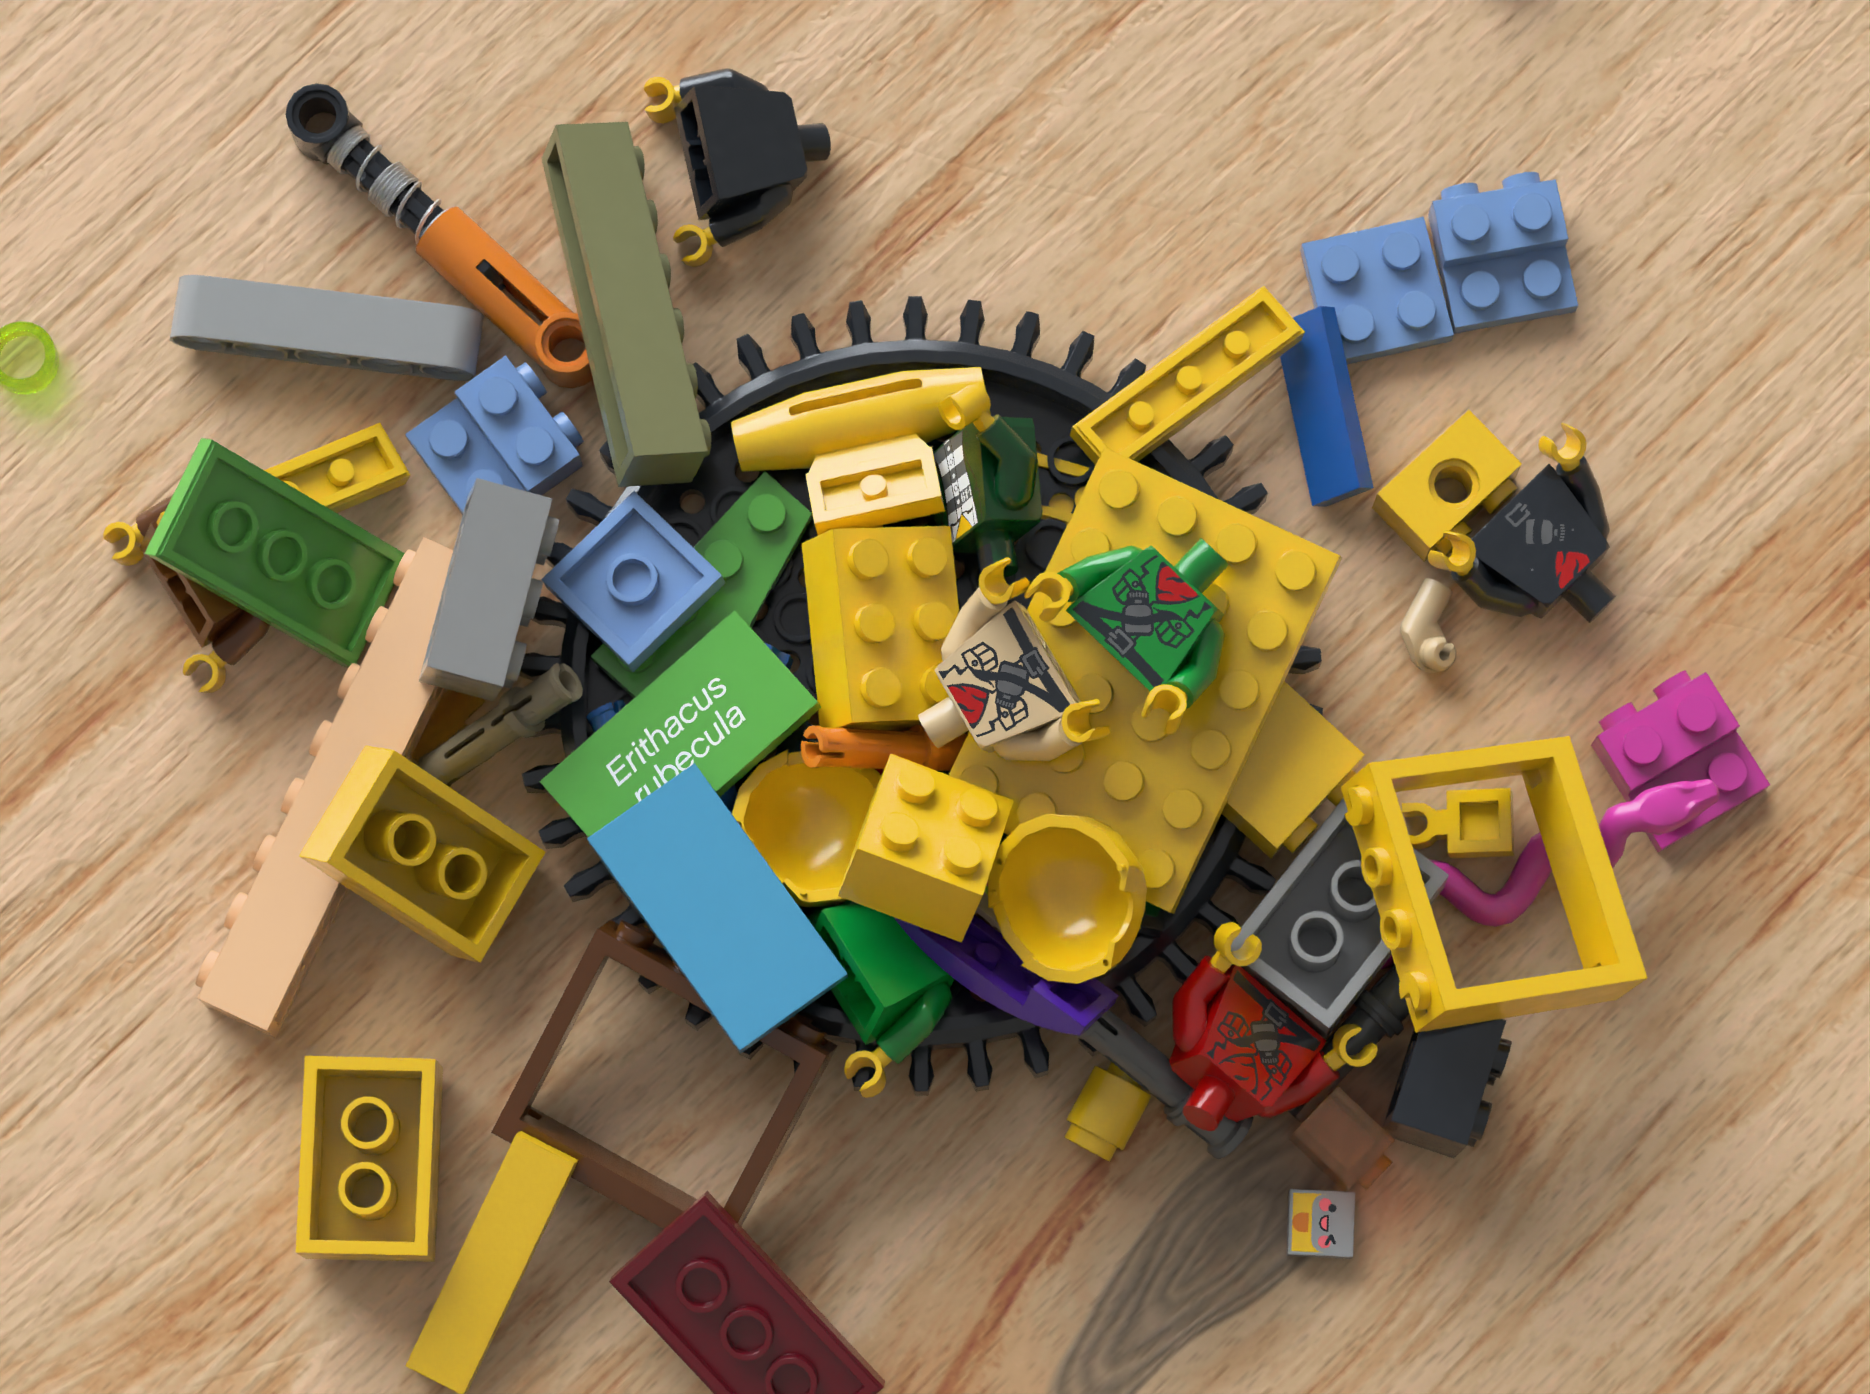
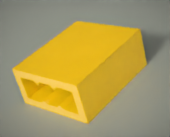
[1222,681,1365,859]

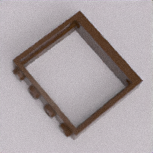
[491,919,838,1229]

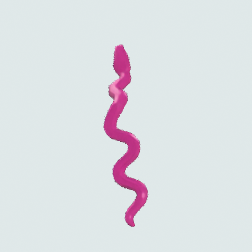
[1380,779,1720,970]

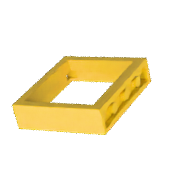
[1340,736,1647,1033]

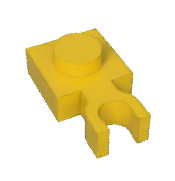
[1402,788,1514,859]

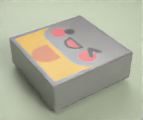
[1287,1189,1355,1259]

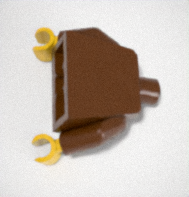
[103,495,271,693]

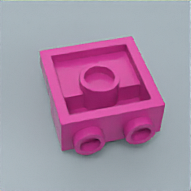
[1591,670,1770,853]

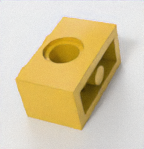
[1372,410,1522,562]

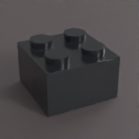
[1380,1009,1512,1158]

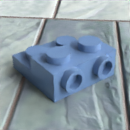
[1428,172,1578,334]
[405,355,584,515]

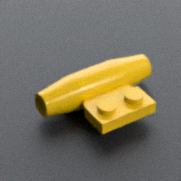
[731,367,991,535]

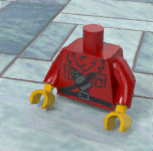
[1169,922,1377,1131]

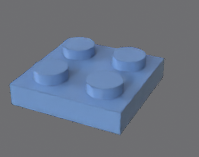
[1300,217,1454,364]
[541,491,726,672]

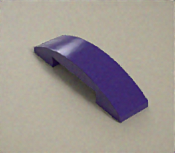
[894,914,1119,1036]

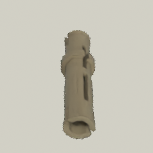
[418,663,583,787]

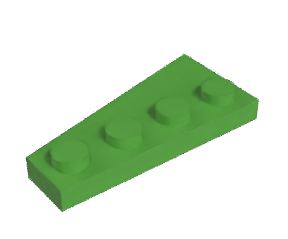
[591,471,813,698]

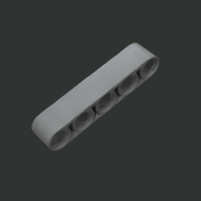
[170,275,484,381]

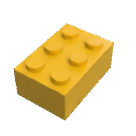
[802,526,959,731]
[299,745,546,963]
[295,1056,443,1262]

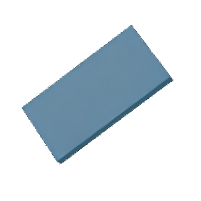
[587,763,848,1054]

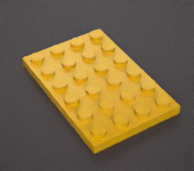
[949,447,1342,914]

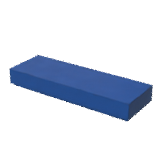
[1280,306,1374,507]

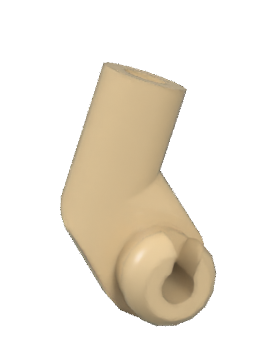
[1400,578,1456,673]

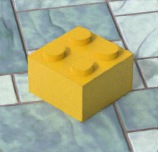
[838,754,1014,943]

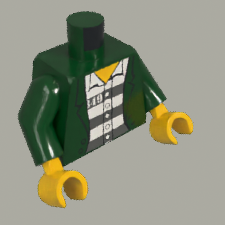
[928,385,1042,578]

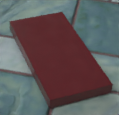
[609,1191,885,1394]

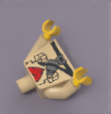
[918,557,1110,761]

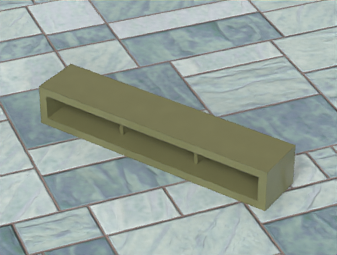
[541,122,711,487]

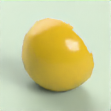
[732,750,881,908]
[988,813,1147,984]

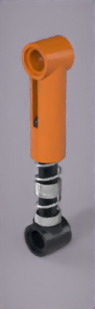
[285,83,593,389]

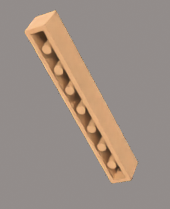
[195,537,453,1039]

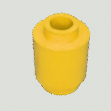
[1064,1062,1152,1162]

